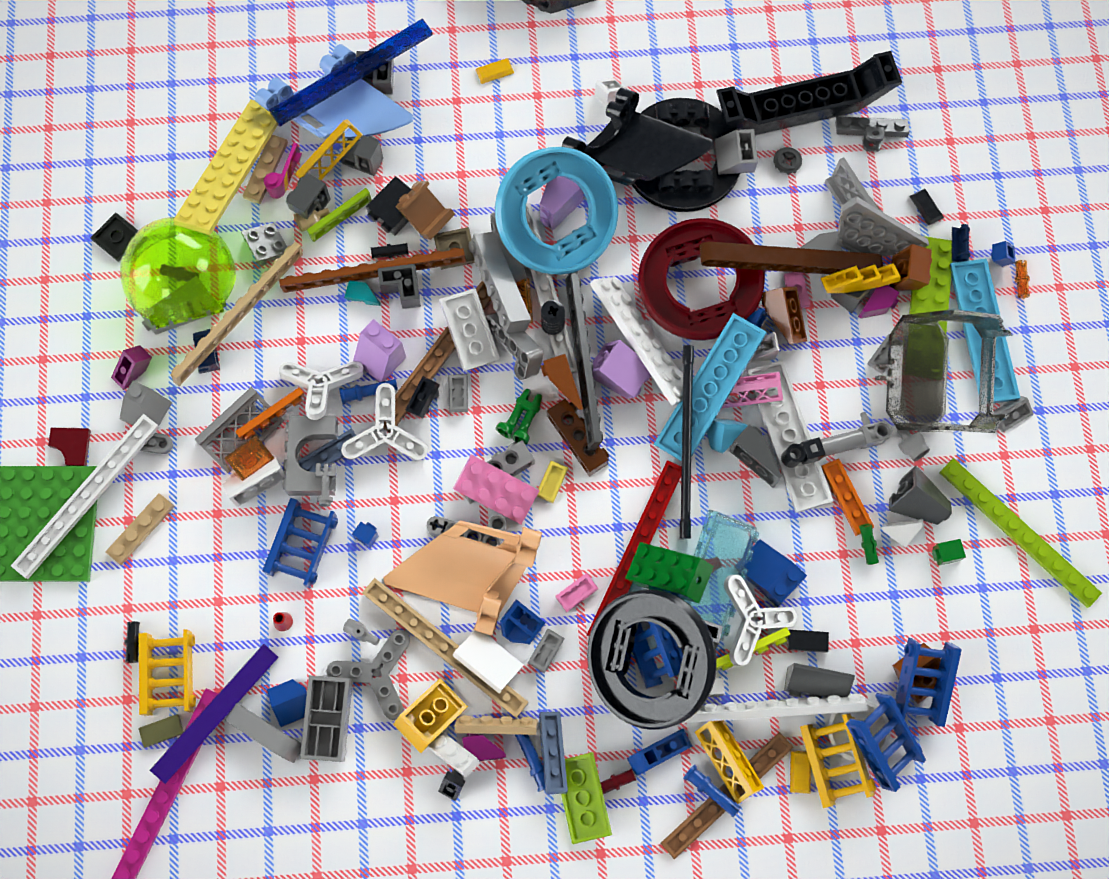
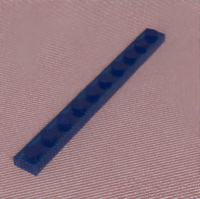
[269,18,433,127]

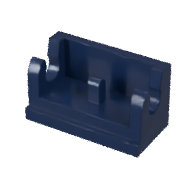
[193,329,220,374]

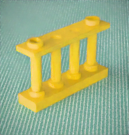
[139,629,196,716]
[800,713,876,808]

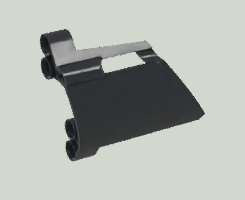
[561,87,714,186]

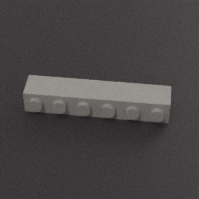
[469,232,531,333]

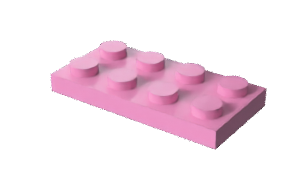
[452,454,540,525]

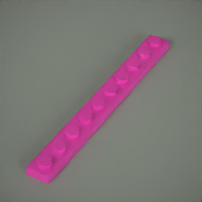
[111,688,218,879]

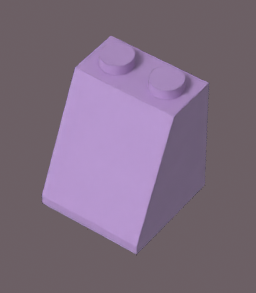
[540,176,583,230]
[353,319,406,382]
[592,340,651,399]

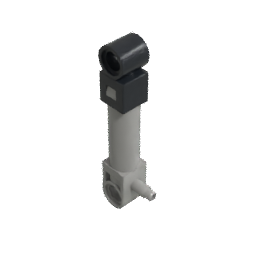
[781,412,893,468]

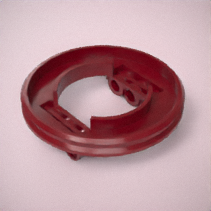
[638,218,765,341]

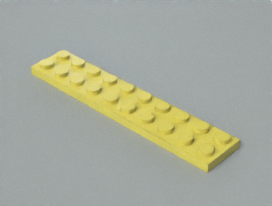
[173,99,284,235]

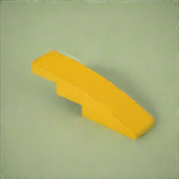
[821,263,901,293]

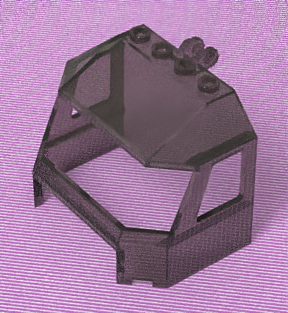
[875,309,1013,433]

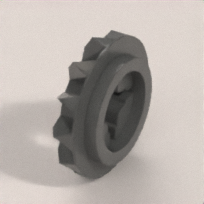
[773,147,802,175]

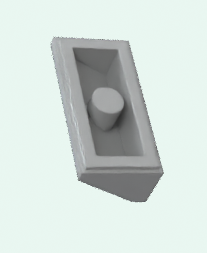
[990,396,1034,432]

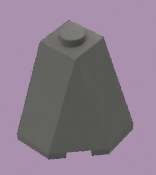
[889,466,952,525]

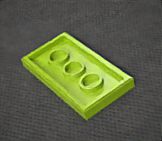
[561,752,612,845]

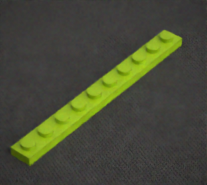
[939,458,1102,608]

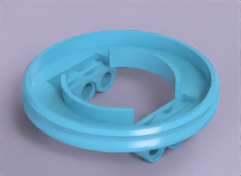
[495,147,618,275]

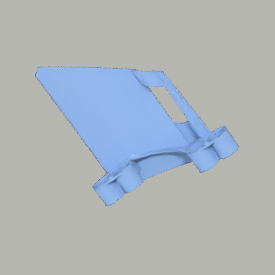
[254,44,413,139]

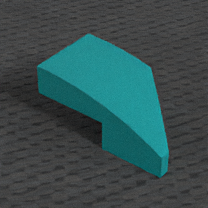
[344,281,381,306]

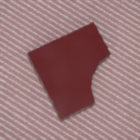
[48,427,91,466]

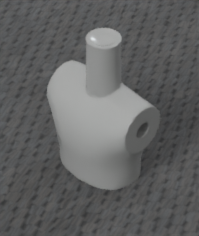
[897,427,930,462]
[343,618,380,646]

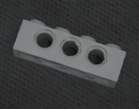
[464,441,535,504]

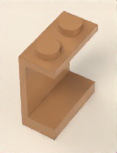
[396,181,455,240]

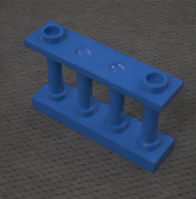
[262,497,338,589]
[632,622,683,689]
[895,637,962,727]
[846,693,926,792]

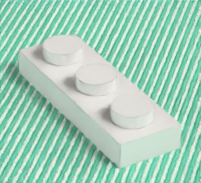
[429,732,480,778]

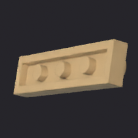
[242,134,288,204]
[105,493,175,565]
[455,715,538,735]

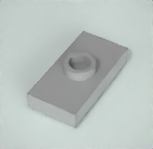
[867,334,904,374]
[448,374,468,413]
[528,628,565,674]

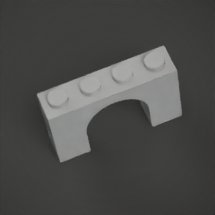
[282,416,338,496]

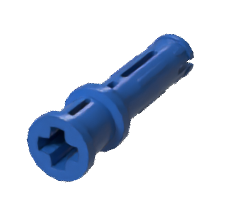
[339,379,398,405]
[515,734,545,793]
[683,764,741,818]

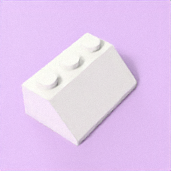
[222,454,286,507]

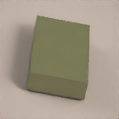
[138,714,184,748]

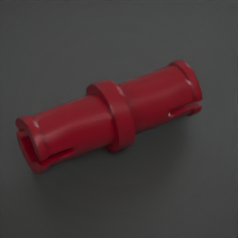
[600,768,637,794]

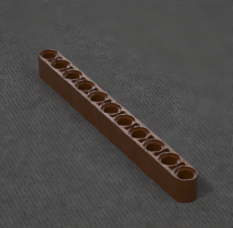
[699,242,883,275]

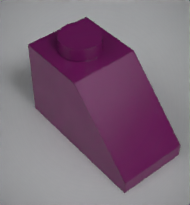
[858,285,900,319]
[111,345,152,390]
[462,733,506,762]

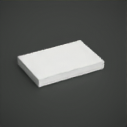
[452,631,524,694]

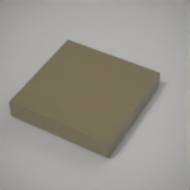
[434,227,475,270]

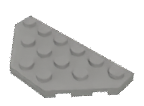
[837,196,929,256]

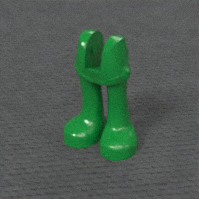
[495,388,543,445]

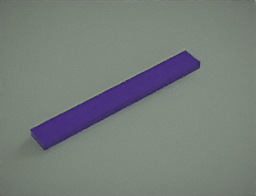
[149,644,279,784]

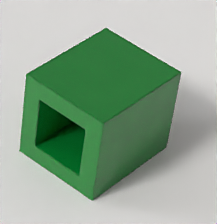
[932,538,966,566]

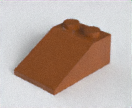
[761,286,807,344]
[540,354,583,410]

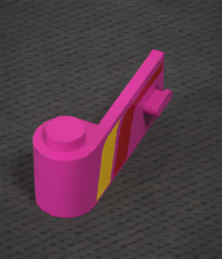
[264,143,302,199]

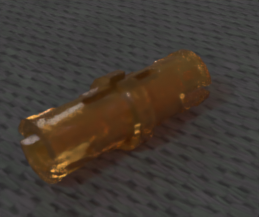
[1014,260,1030,299]

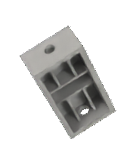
[300,675,353,762]

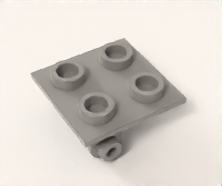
[241,223,287,266]

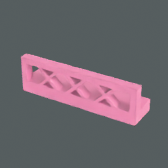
[721,372,783,409]

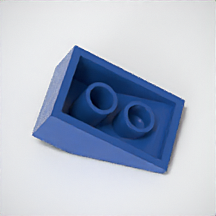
[734,539,807,607]

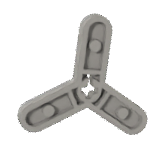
[326,630,410,720]

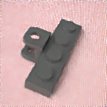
[835,116,909,152]

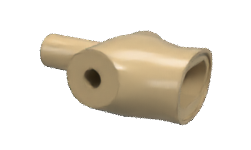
[294,208,330,232]

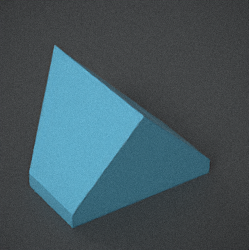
[707,418,747,454]

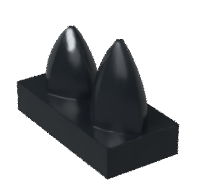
[405,376,440,419]
[438,769,466,802]

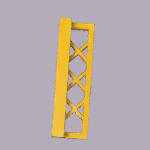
[295,119,363,181]
[695,720,764,804]

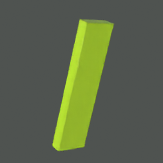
[307,188,372,242]

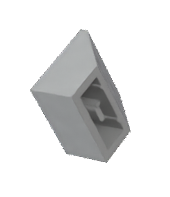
[714,129,758,174]

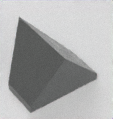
[831,289,871,313]

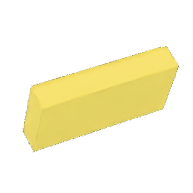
[537,461,568,503]

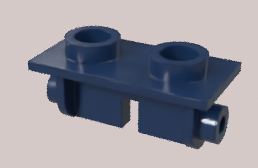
[951,224,971,262]

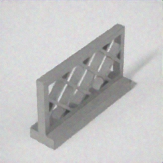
[824,157,878,209]
[195,386,284,473]

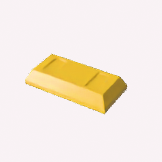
[475,58,514,84]
[790,751,811,794]

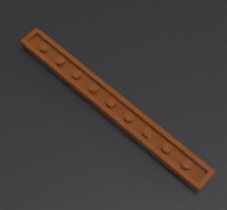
[279,248,466,293]

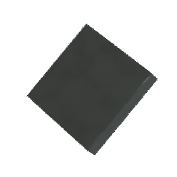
[90,212,144,262]

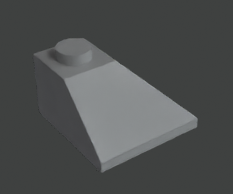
[119,380,172,426]

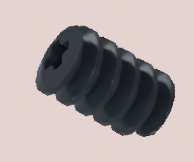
[541,300,565,335]

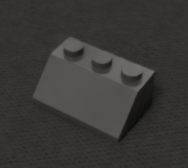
[784,663,855,699]

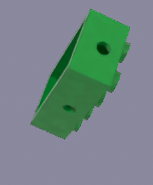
[625,542,714,604]

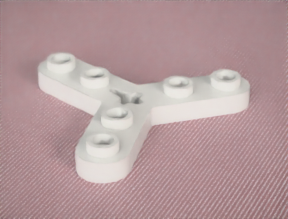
[279,361,364,420]
[341,383,428,461]
[724,575,797,666]

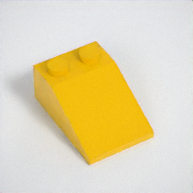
[393,678,468,753]

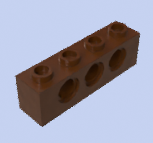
[546,398,609,477]

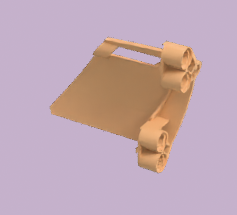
[383,520,542,636]

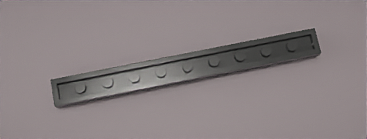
[565,271,603,449]

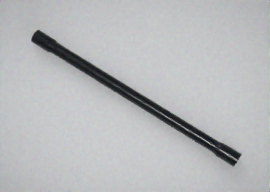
[679,345,694,539]

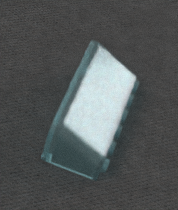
[683,509,760,641]

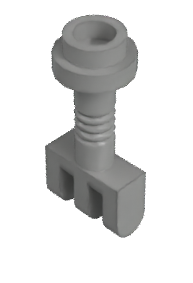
[316,463,337,507]

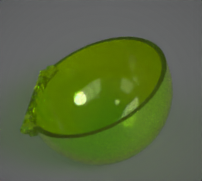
[120,217,236,329]

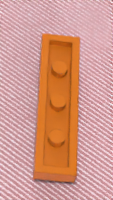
[235,387,305,440]
[821,458,874,536]

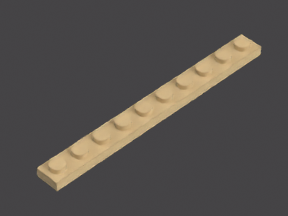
[170,241,303,387]
[362,578,529,719]

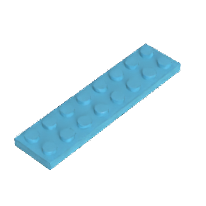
[950,258,1020,405]
[653,313,767,462]

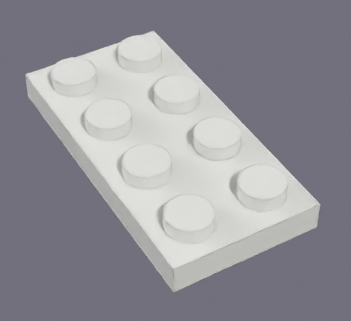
[439,288,500,371]

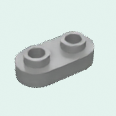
[140,433,173,454]

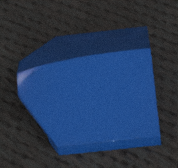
[500,599,546,644]
[267,679,307,727]

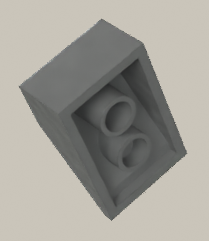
[729,424,782,488]

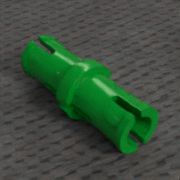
[859,524,879,565]

